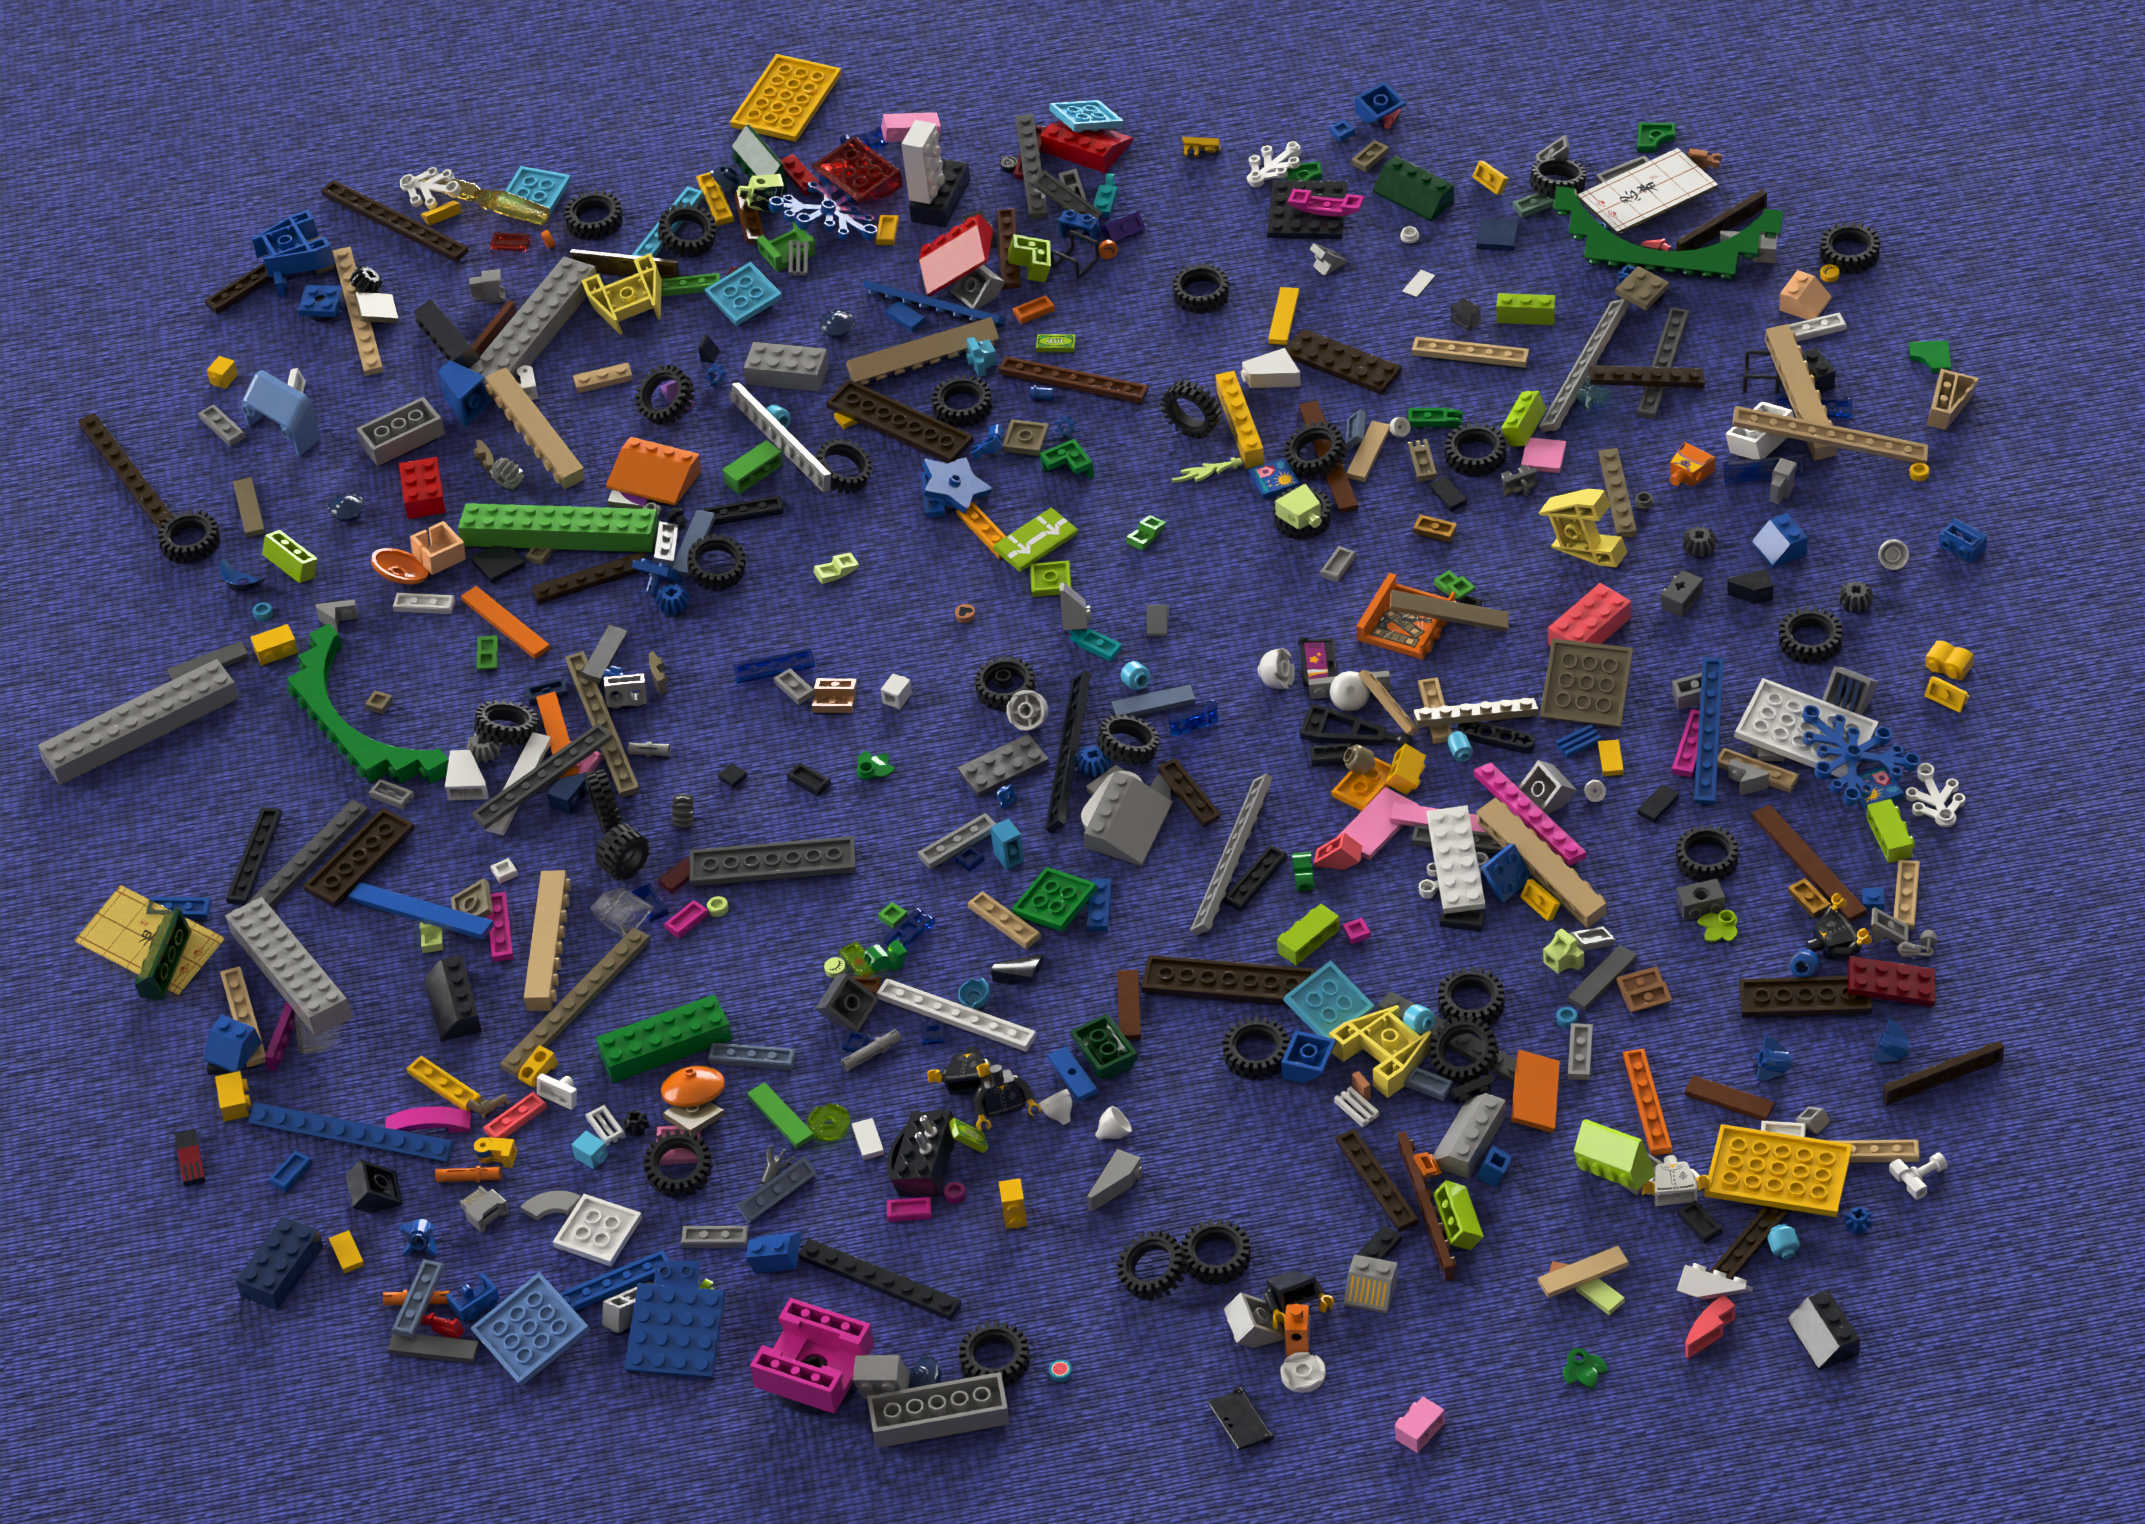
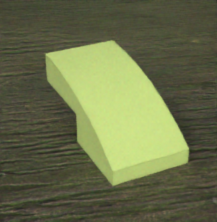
[813,553,859,584]
[420,922,443,953]

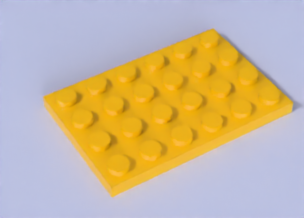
[730,54,842,142]
[1704,1124,1852,1217]

